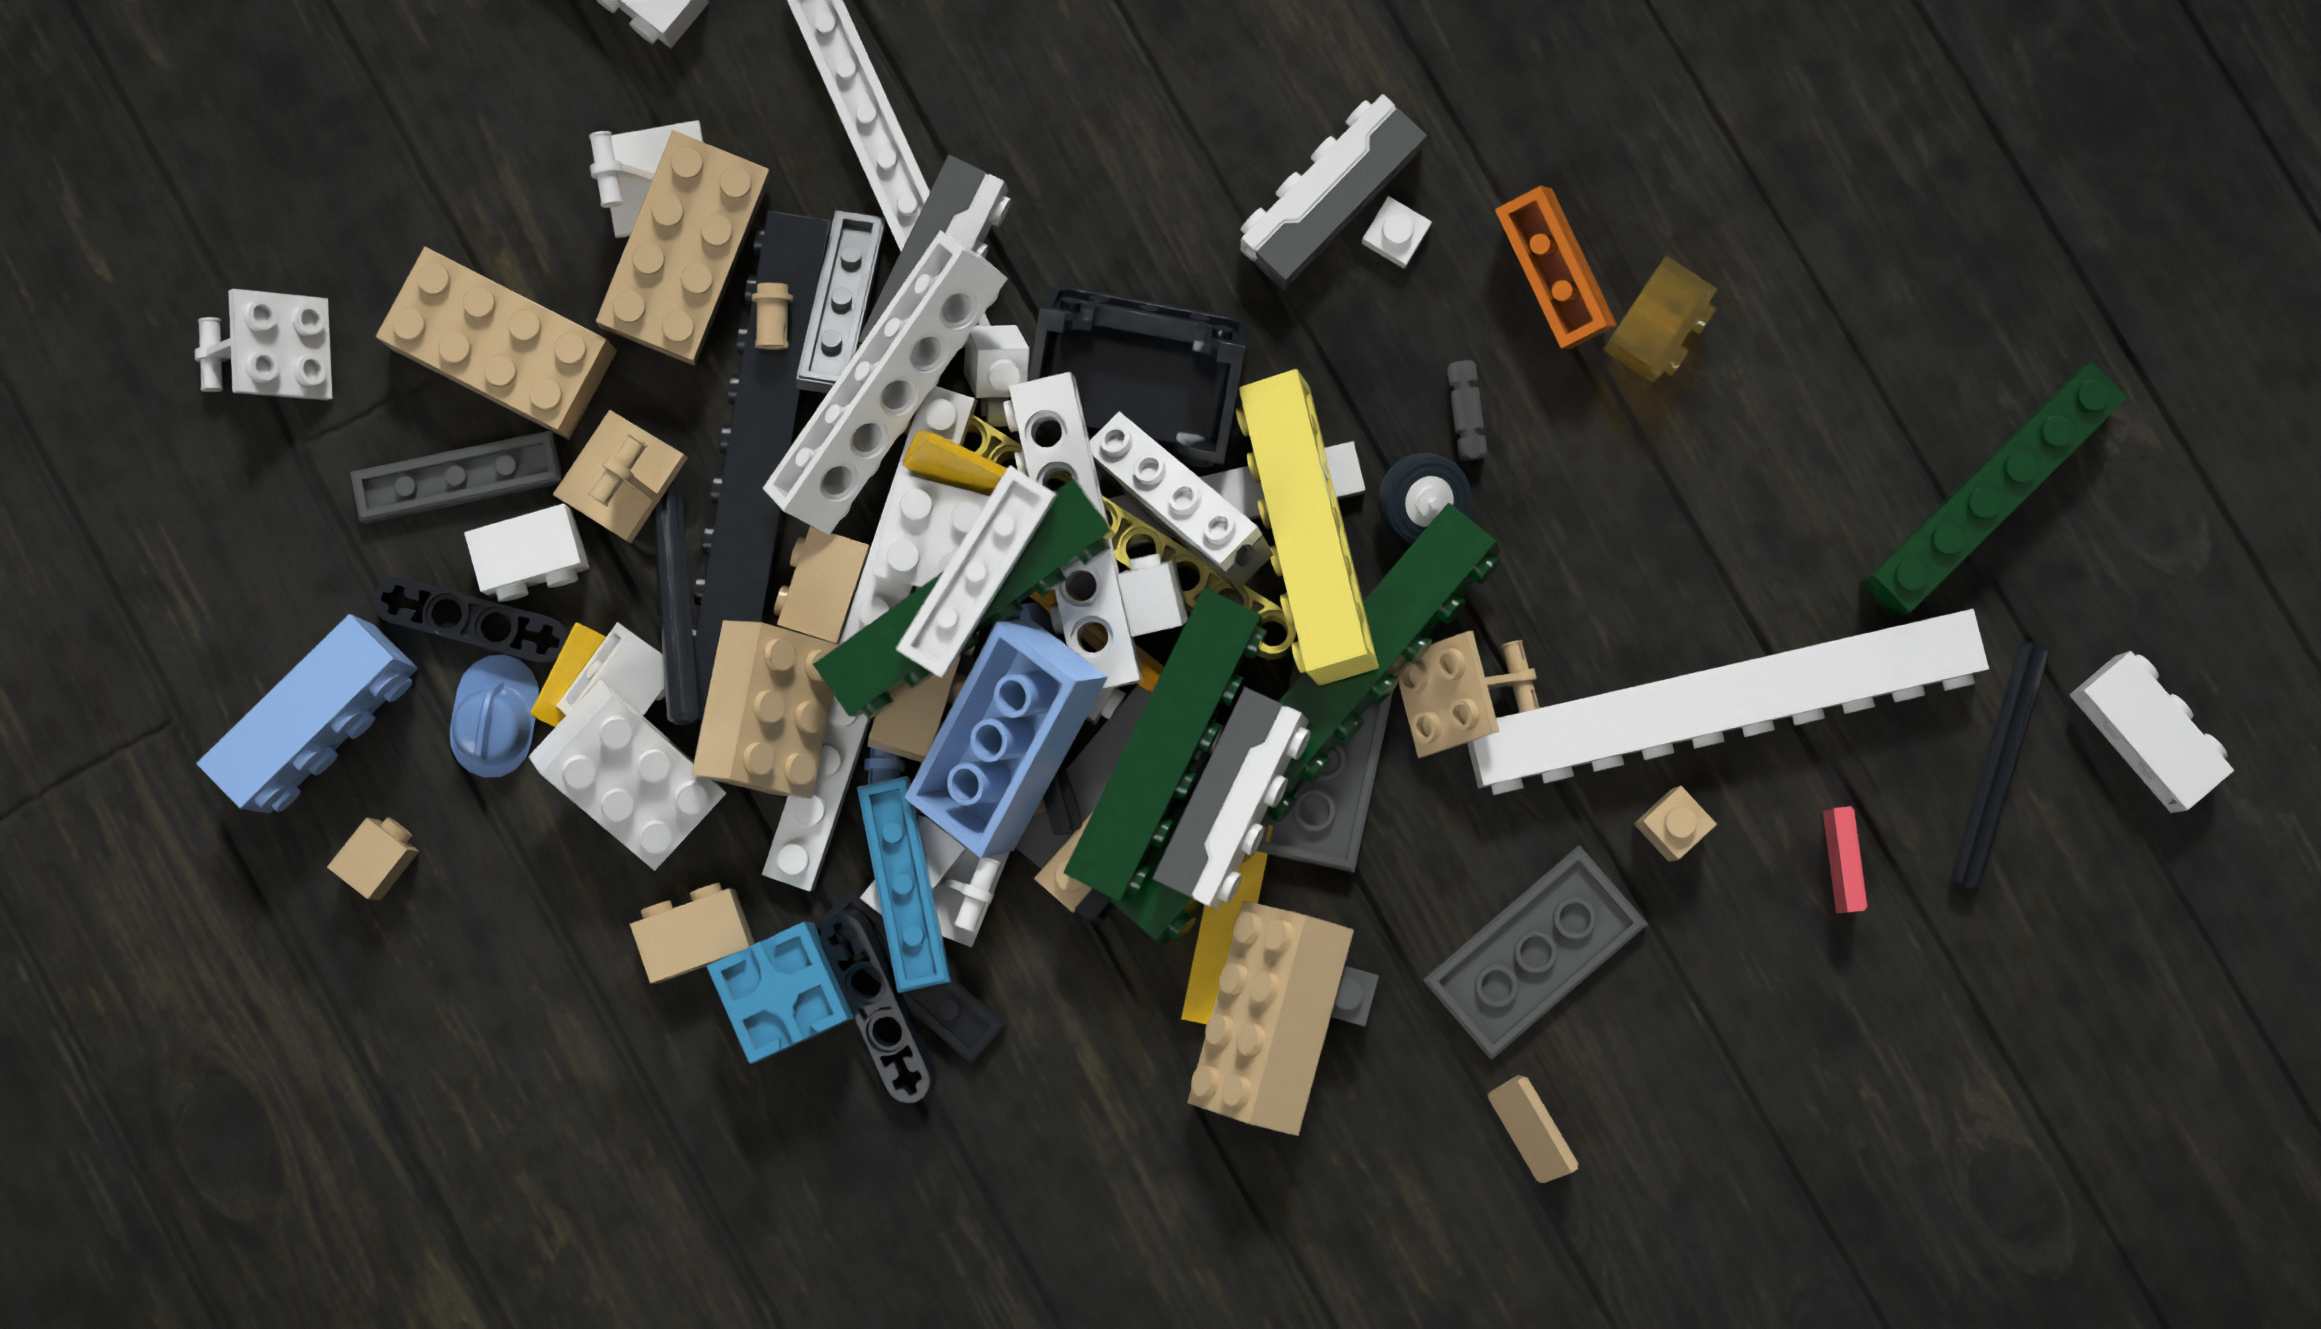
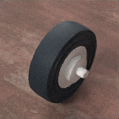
[1378,453,1472,544]

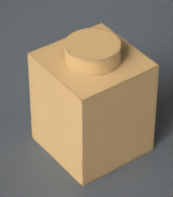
[1634,786,1717,862]
[327,817,419,900]

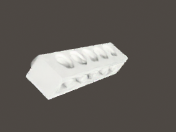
[763,230,1008,535]
[1003,372,1144,691]

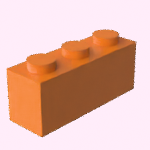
[1495,186,1617,349]

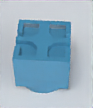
[707,922,854,1064]

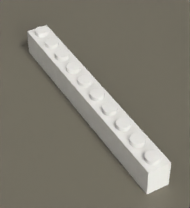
[1467,609,1989,795]

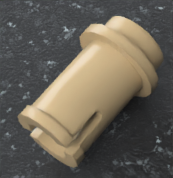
[752,283,793,350]

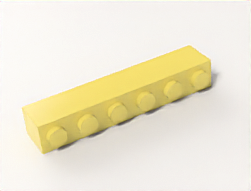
[1236,369,1379,686]

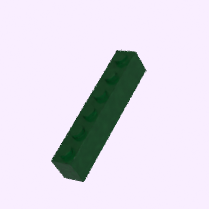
[1860,361,2128,619]
[813,479,1115,719]
[1063,587,1267,902]

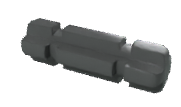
[1447,360,1487,461]

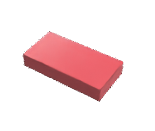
[1823,806,1867,913]

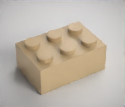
[692,620,839,799]

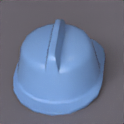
[450,655,539,777]

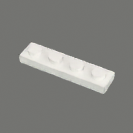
[896,466,1058,678]

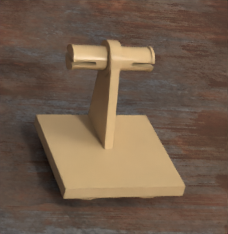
[553,410,688,543]
[1397,631,1540,758]

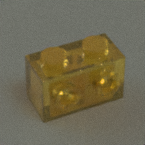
[1603,256,1718,383]

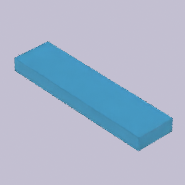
[857,776,951,993]

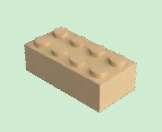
[596,130,770,366]
[376,247,617,440]
[1188,900,1354,1136]

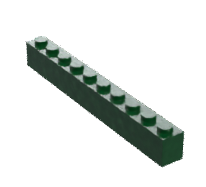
[1109,502,1501,945]

